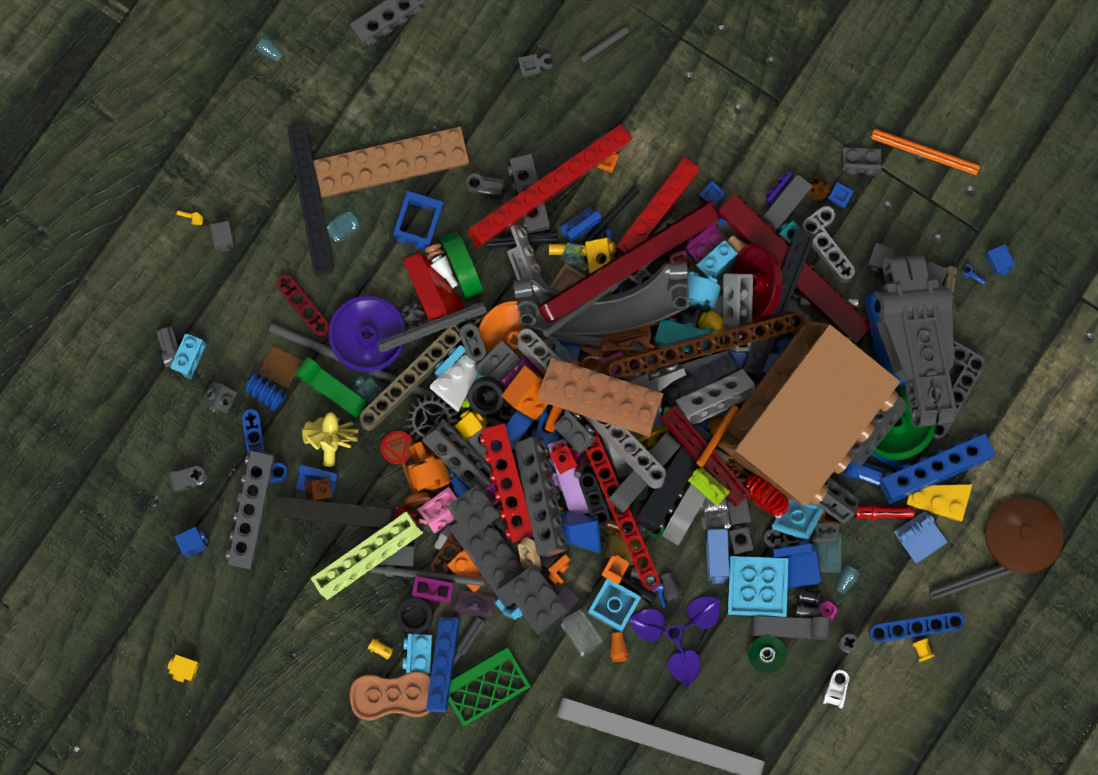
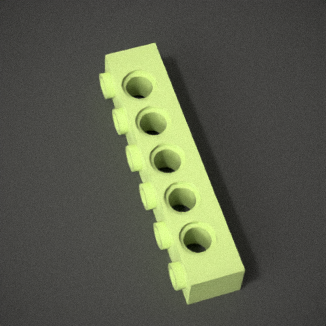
[311,511,423,600]

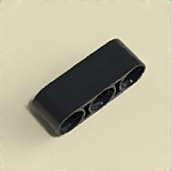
[579,471,611,527]

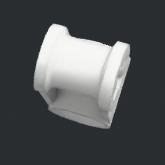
[823,670,849,709]

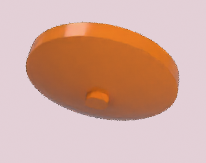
[478,301,554,359]

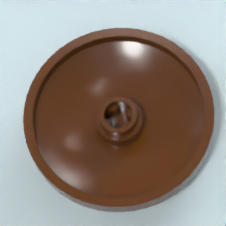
[985,498,1064,574]

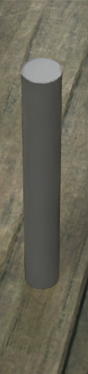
[579,26,629,63]

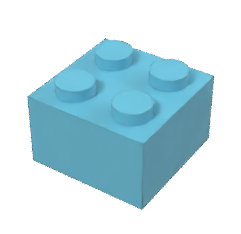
[588,579,641,632]

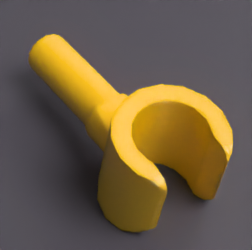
[177,210,203,225]

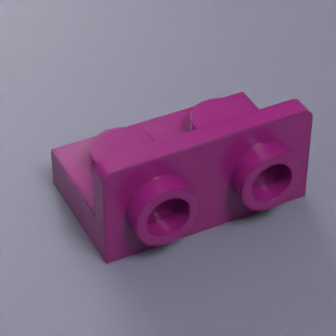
[685,223,728,264]

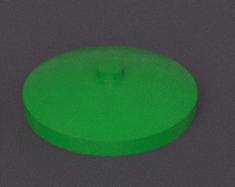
[873,387,936,460]

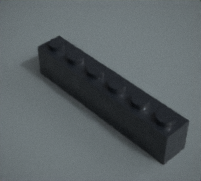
[633,424,713,533]

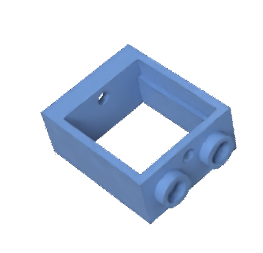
[706,529,729,584]

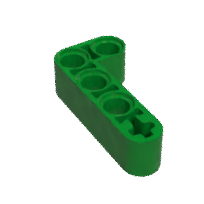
[295,357,368,419]

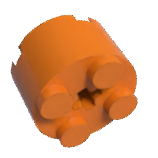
[407,457,452,493]

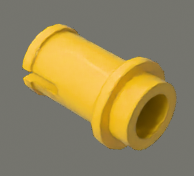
[368,638,394,660]

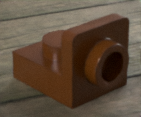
[304,478,332,501]

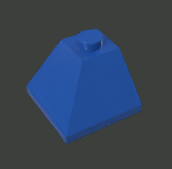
[560,511,601,553]

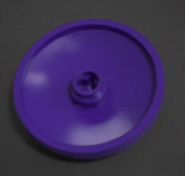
[329,296,405,373]

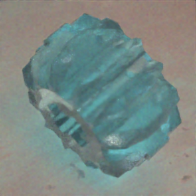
[327,212,360,242]

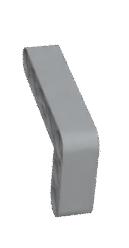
[662,447,730,546]

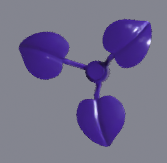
[630,597,719,686]

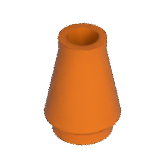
[610,632,629,662]

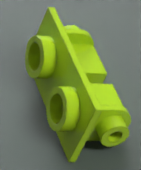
[688,467,730,506]

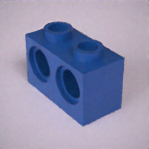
[175,527,209,558]

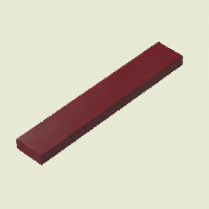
[660,405,751,507]

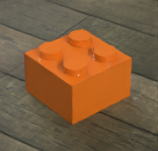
[501,365,548,420]

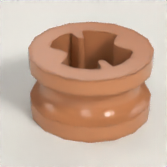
[425,244,444,259]

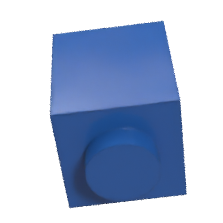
[985,244,1015,276]

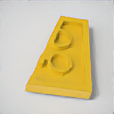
[906,484,973,522]

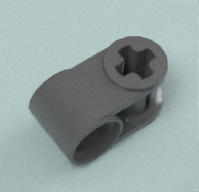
[168,466,207,493]

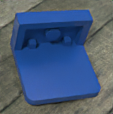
[773,541,821,588]

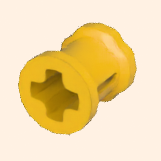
[912,638,935,662]

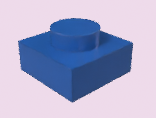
[699,181,726,206]
[828,182,854,209]

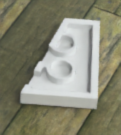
[430,353,480,412]

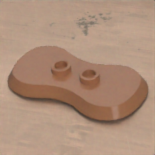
[350,671,431,721]

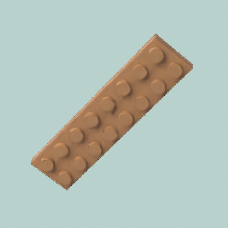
[313,127,469,198]

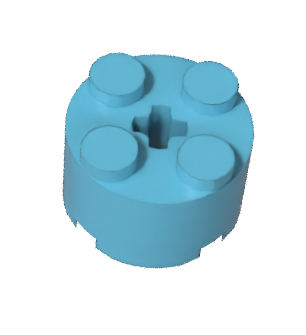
[688,272,721,311]

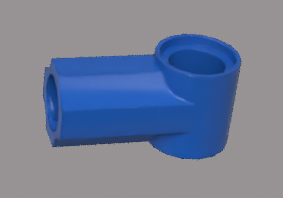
[843,461,884,485]

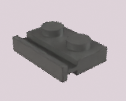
[474,340,521,381]

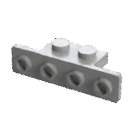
[507,225,545,283]

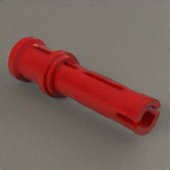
[854,503,914,521]

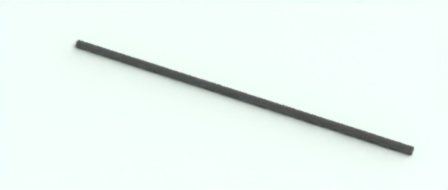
[268,322,652,492]

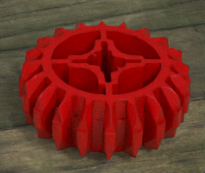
[743,474,790,518]

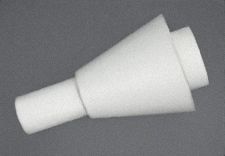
[431,255,458,288]

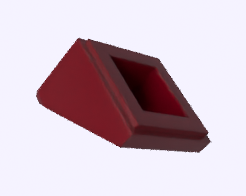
[666,245,690,267]

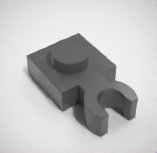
[518,54,553,78]

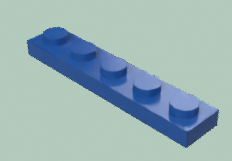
[426,617,460,713]

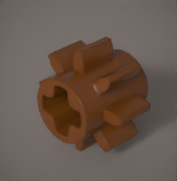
[808,176,830,200]

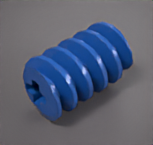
[245,371,288,411]

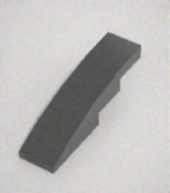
[761,174,812,233]

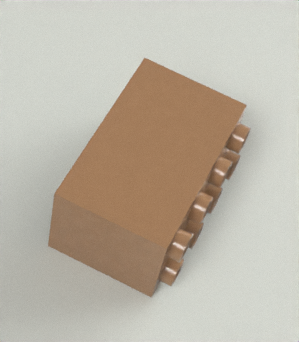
[717,321,900,507]

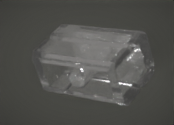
[560,609,603,657]

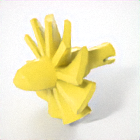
[302,412,358,467]

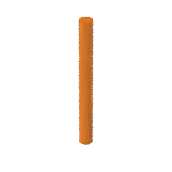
[697,405,739,467]

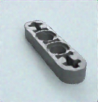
[764,522,840,549]

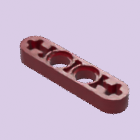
[277,275,329,337]

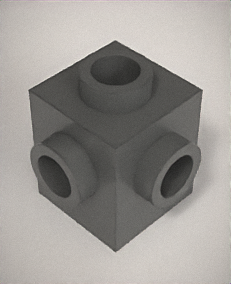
[203,382,237,414]

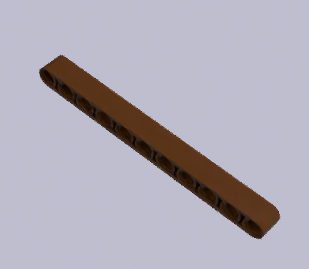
[603,311,805,378]

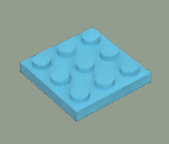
[728,556,789,617]

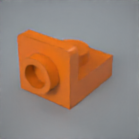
[548,554,570,585]

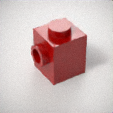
[550,443,579,474]

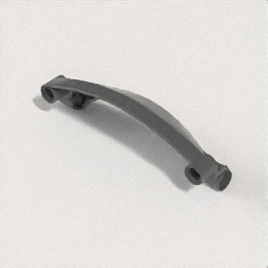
[514,261,690,335]

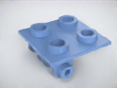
[894,511,948,564]

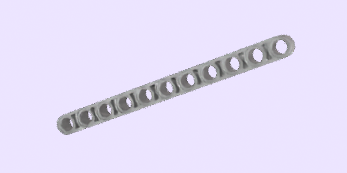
[518,329,666,489]
[556,698,765,775]

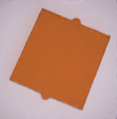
[258,346,303,389]

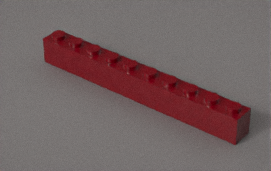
[718,194,870,344]

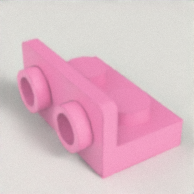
[417,487,457,533]

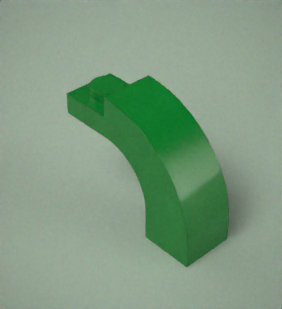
[440,231,483,299]

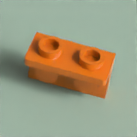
[447,549,484,593]

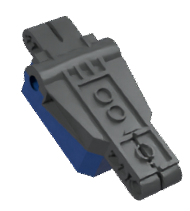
[864,254,957,427]

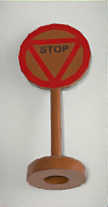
[380,430,430,509]

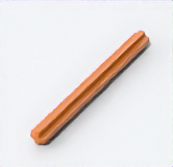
[871,129,980,175]

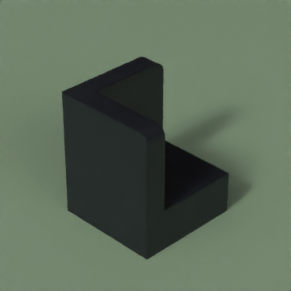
[677,305,701,327]

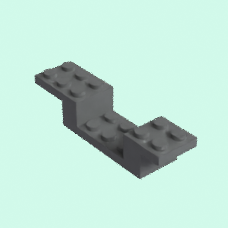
[446,484,568,634]

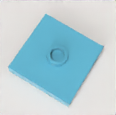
[772,500,824,541]

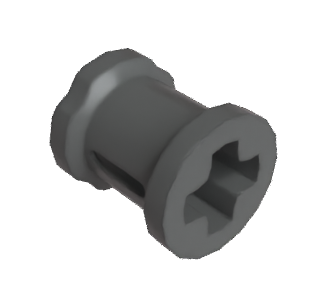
[839,634,858,653]

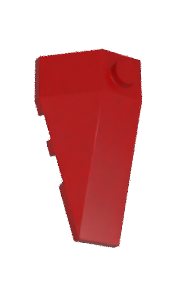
[403,253,465,322]

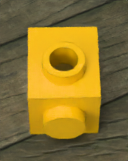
[455,409,488,440]
[167,655,199,682]

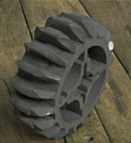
[406,393,458,444]

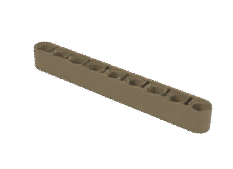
[360,303,486,430]

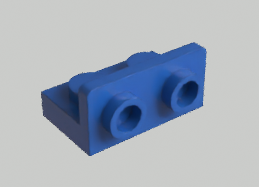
[560,207,602,243]

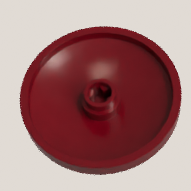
[731,243,782,320]

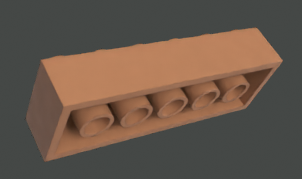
[538,358,663,437]

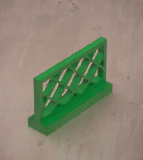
[448,646,531,727]

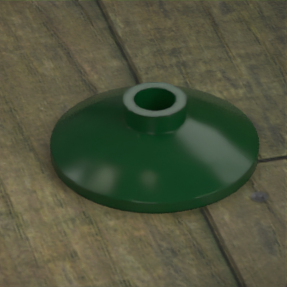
[748,635,787,674]

